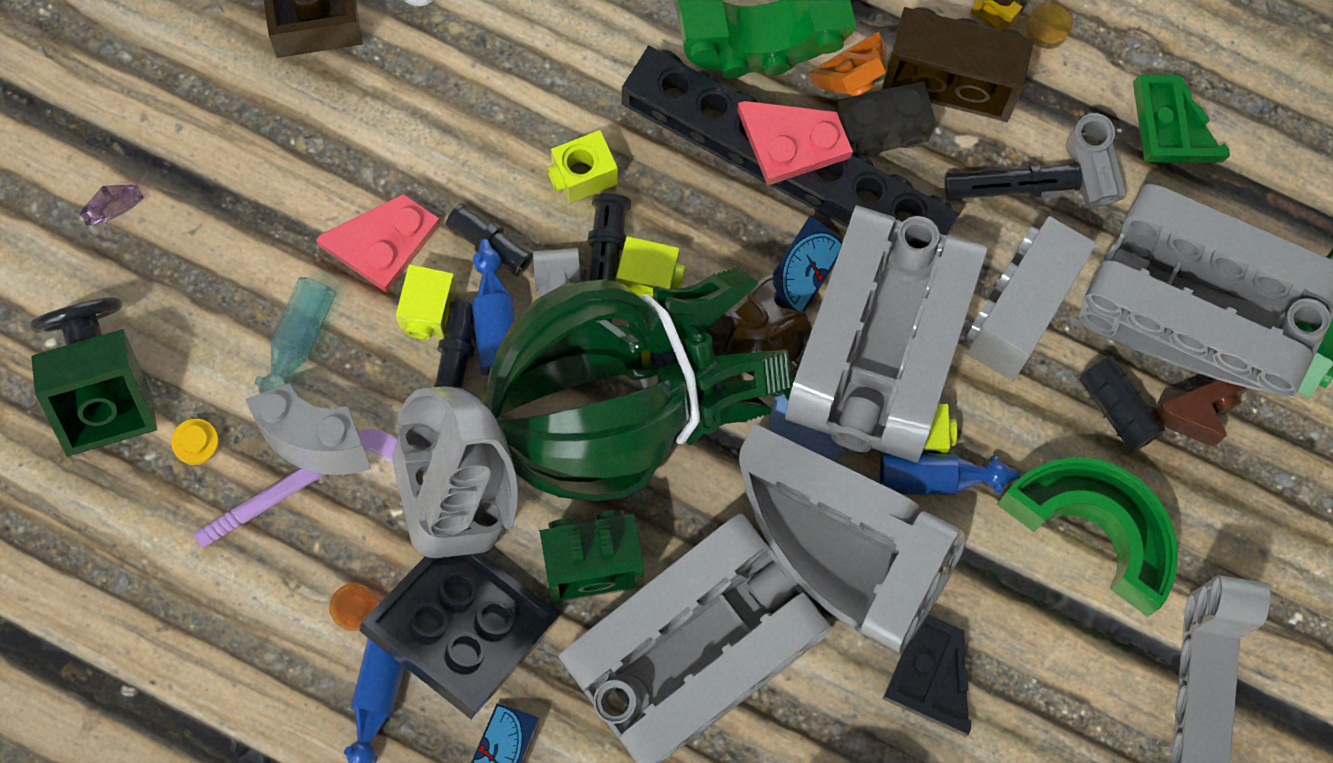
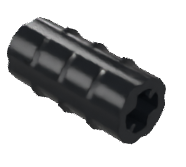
[1079,356,1166,453]

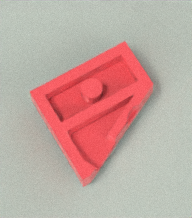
[737,101,853,186]
[316,194,440,293]

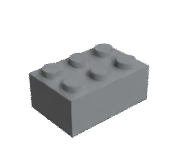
[967,216,1097,381]

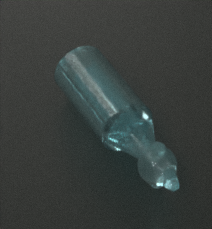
[255,277,336,393]

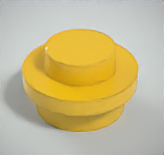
[171,419,219,465]

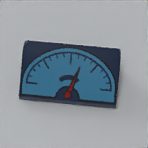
[772,215,843,312]
[471,703,540,763]

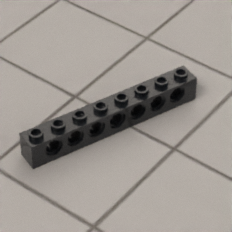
[622,45,959,249]

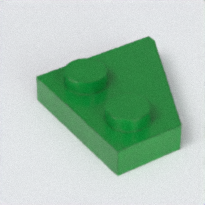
[1133,75,1230,163]

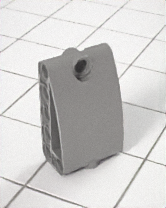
[1079,184,1333,397]
[785,205,988,463]
[558,513,833,763]

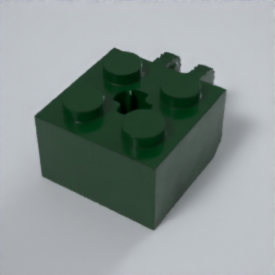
[539,510,644,604]

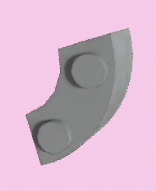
[246,383,371,475]

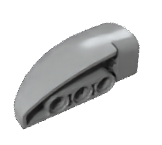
[392,386,518,558]
[739,423,966,653]

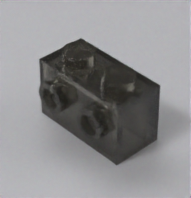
[836,81,936,157]

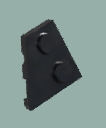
[882,614,971,737]

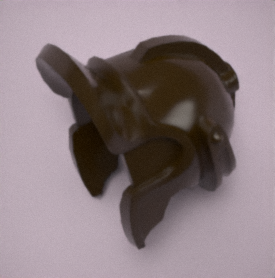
[703,274,812,377]

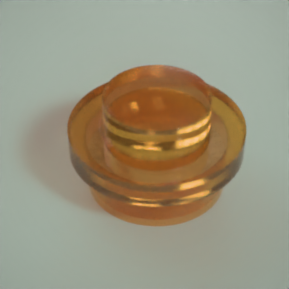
[329,583,377,631]

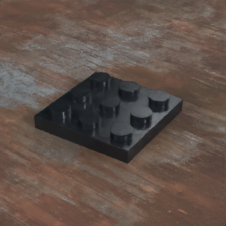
[359,553,561,720]

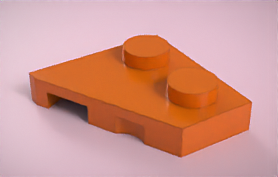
[808,32,886,96]

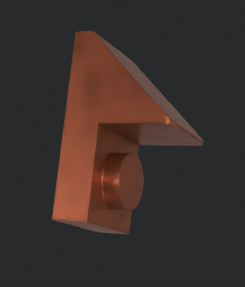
[1154,380,1249,446]

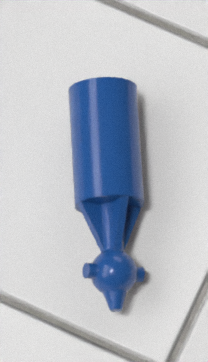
[472,239,515,376]
[879,453,1020,495]
[344,638,405,763]

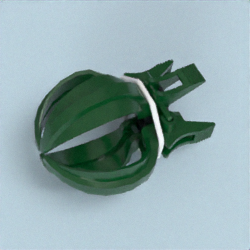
[482,266,792,502]

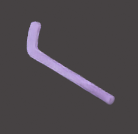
[193,429,397,548]

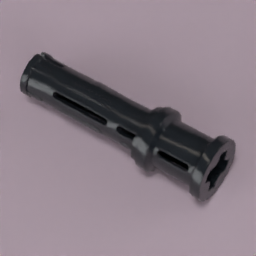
[587,193,631,323]

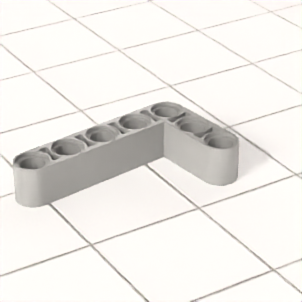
[1171,575,1271,763]

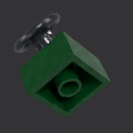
[30,297,158,457]

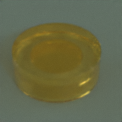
[1026,3,1072,49]

